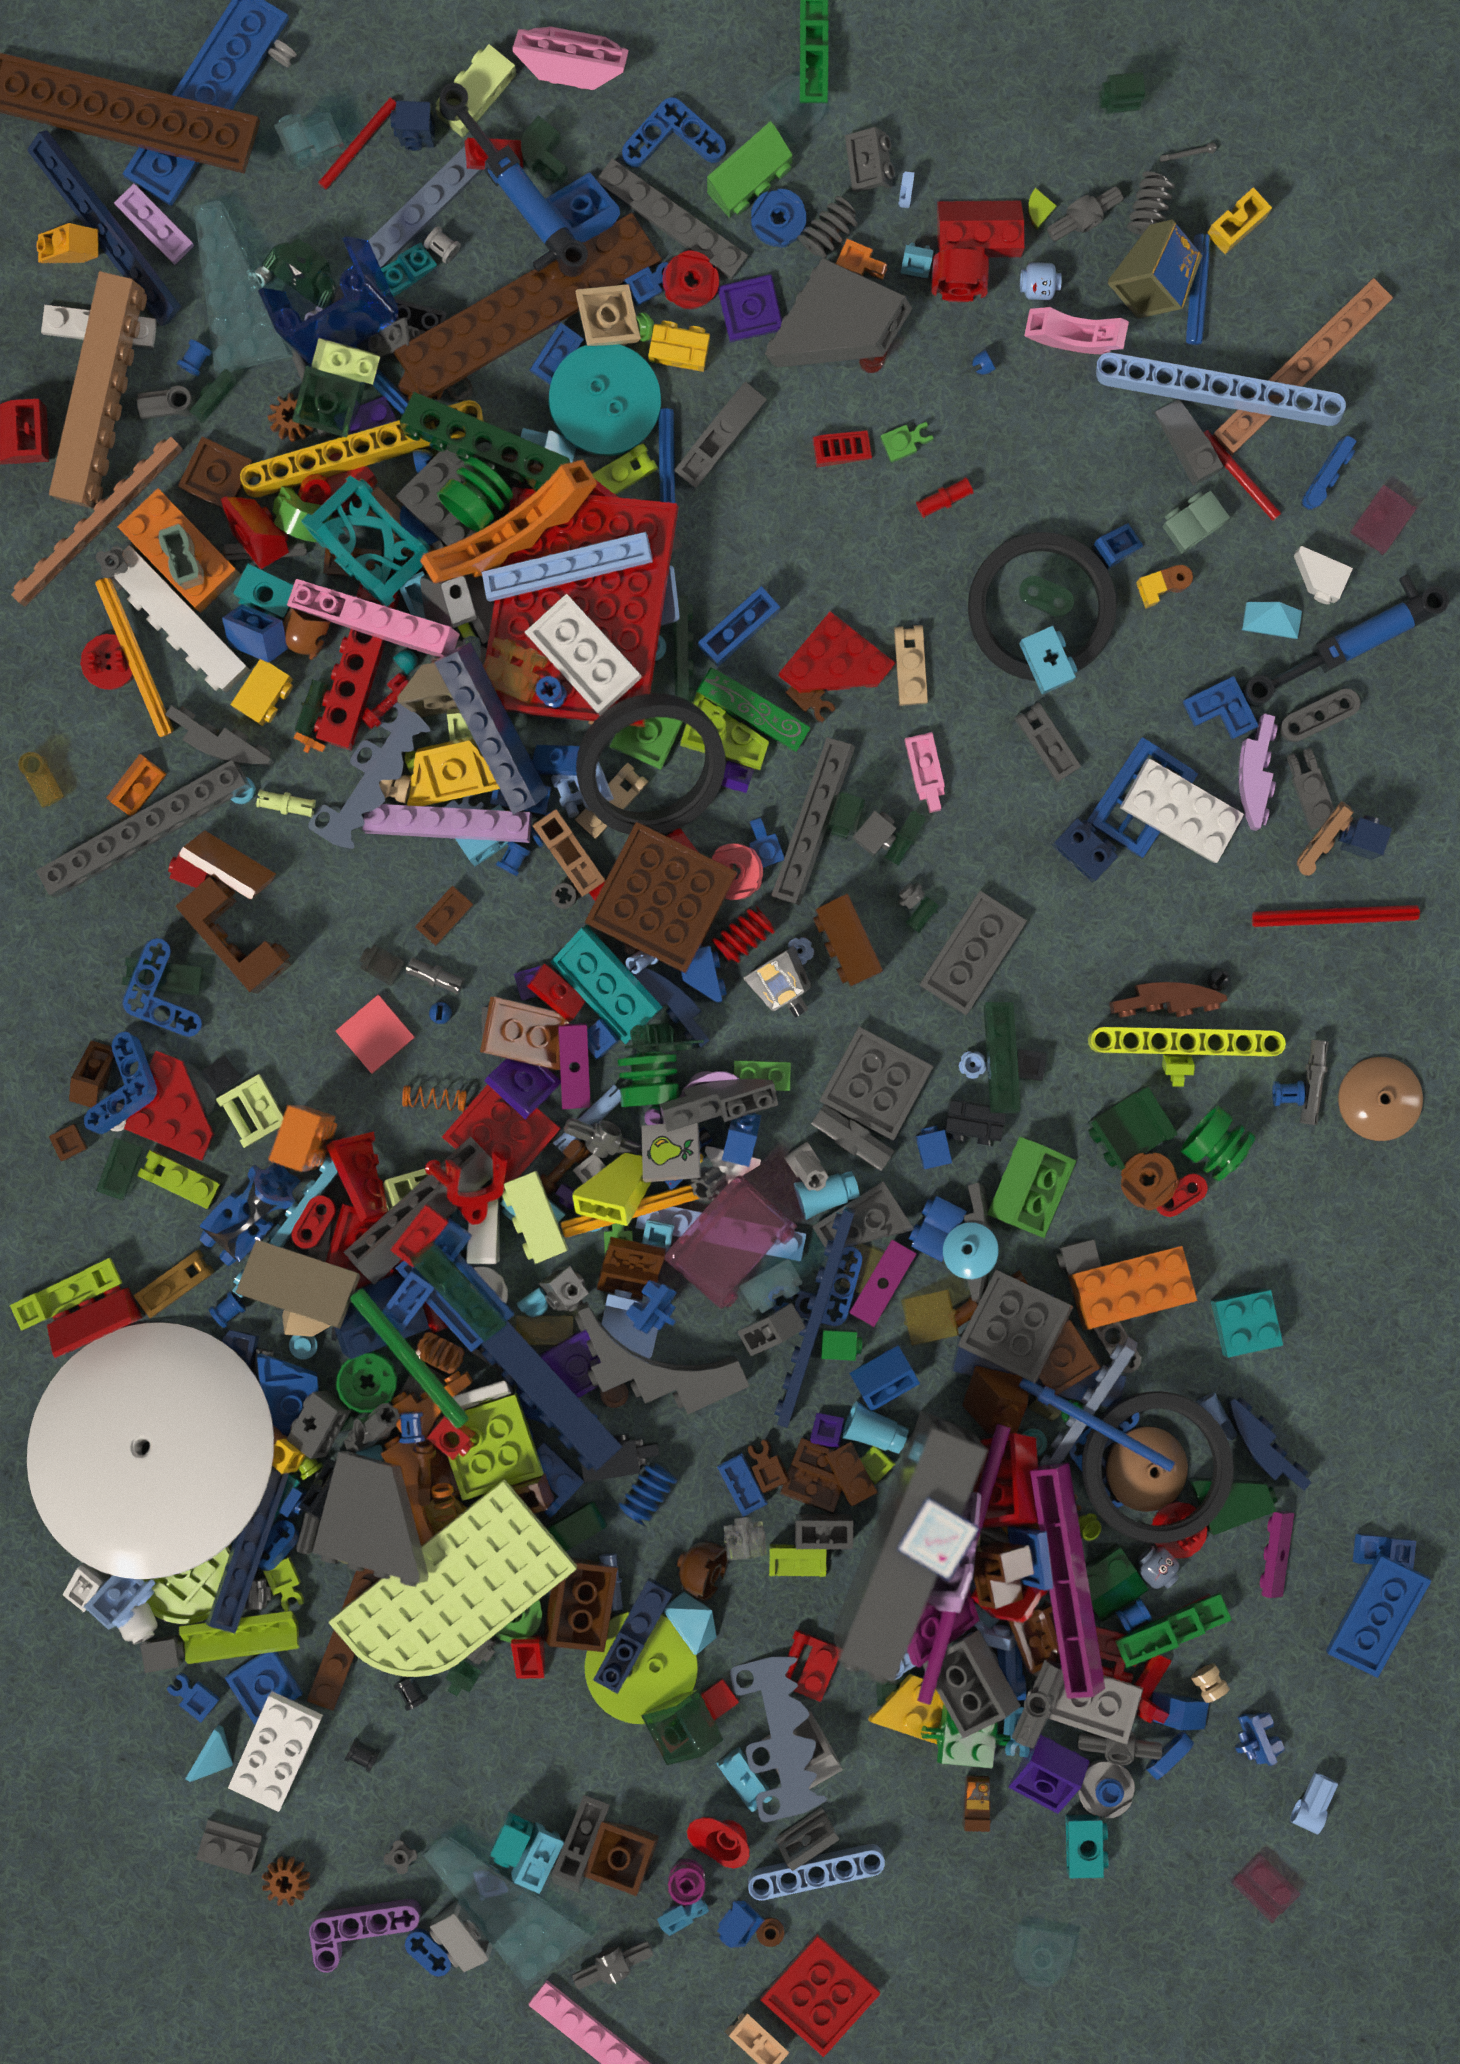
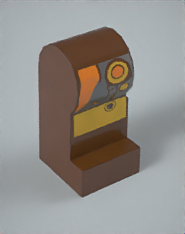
[962,1775,990,1832]

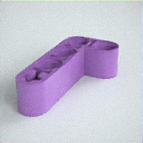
[309,1899,422,1972]

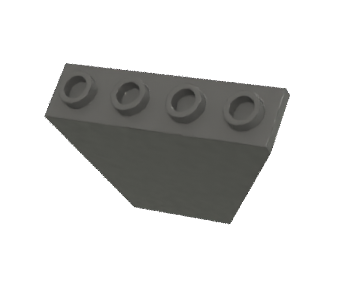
[765,258,912,367]
[312,1451,429,1587]

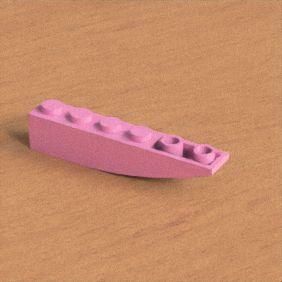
[287,579,460,658]

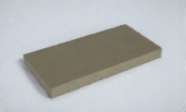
[235,1239,361,1329]

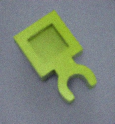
[263,1556,304,1611]

